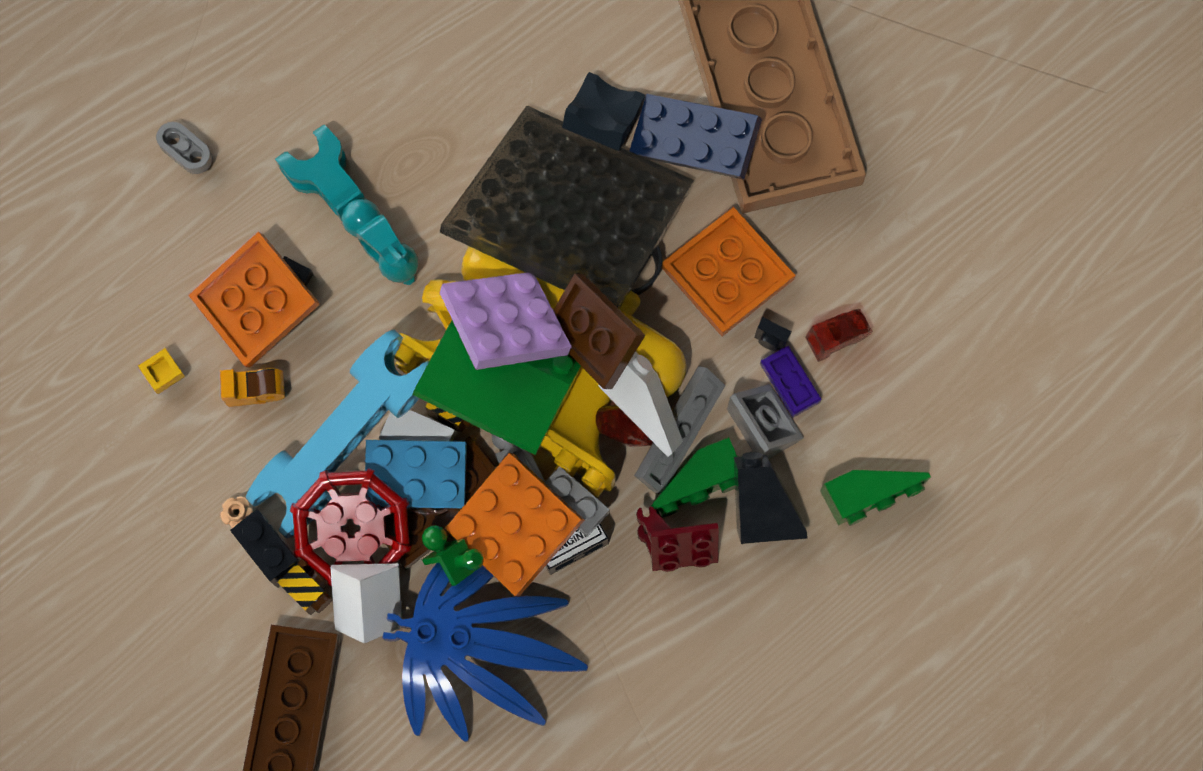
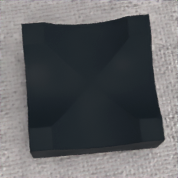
[562,72,645,151]

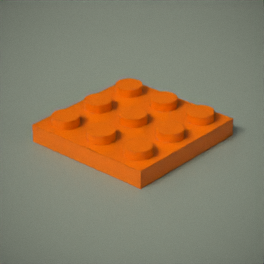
[661,207,796,337]
[188,232,320,368]
[445,453,585,596]

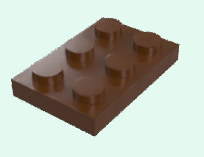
[553,274,645,389]

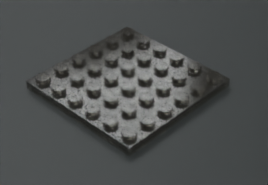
[440,106,694,309]

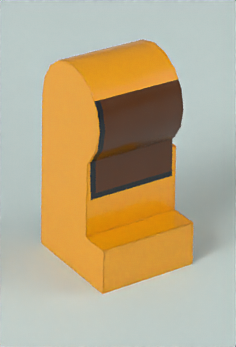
[220,368,285,407]

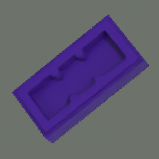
[760,346,822,418]

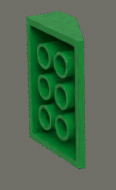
[412,320,581,455]

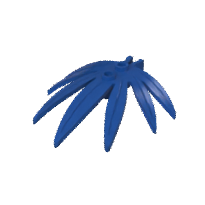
[382,563,588,742]

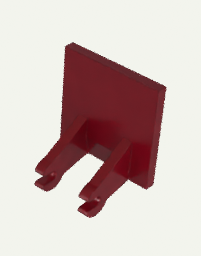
[636,506,719,572]

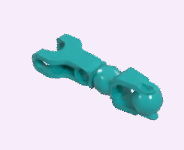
[275,125,419,285]

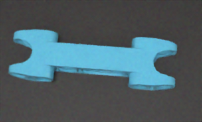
[246,330,429,539]

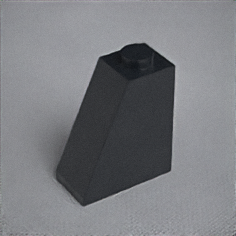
[734,452,808,544]

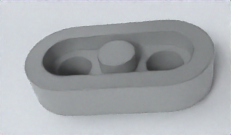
[156,122,213,174]

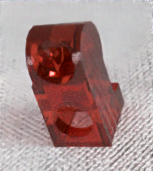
[805,309,873,362]
[596,405,654,447]

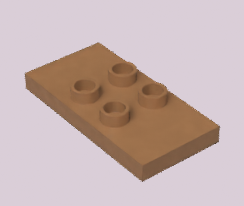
[678,0,866,214]

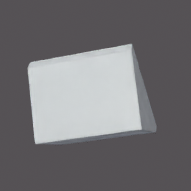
[330,563,402,644]

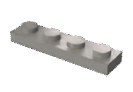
[634,366,726,494]

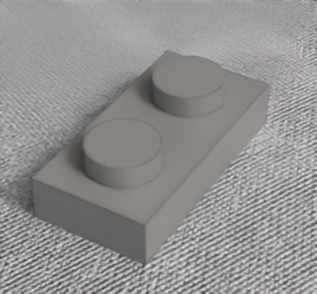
[545,466,610,537]

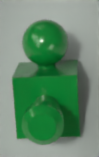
[422,525,484,586]

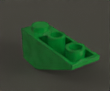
[651,437,738,518]
[820,470,931,526]

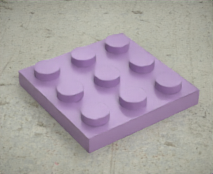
[440,272,571,370]

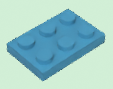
[365,440,467,508]

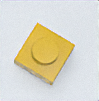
[138,348,185,394]

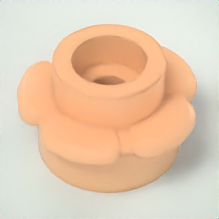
[220,496,253,528]

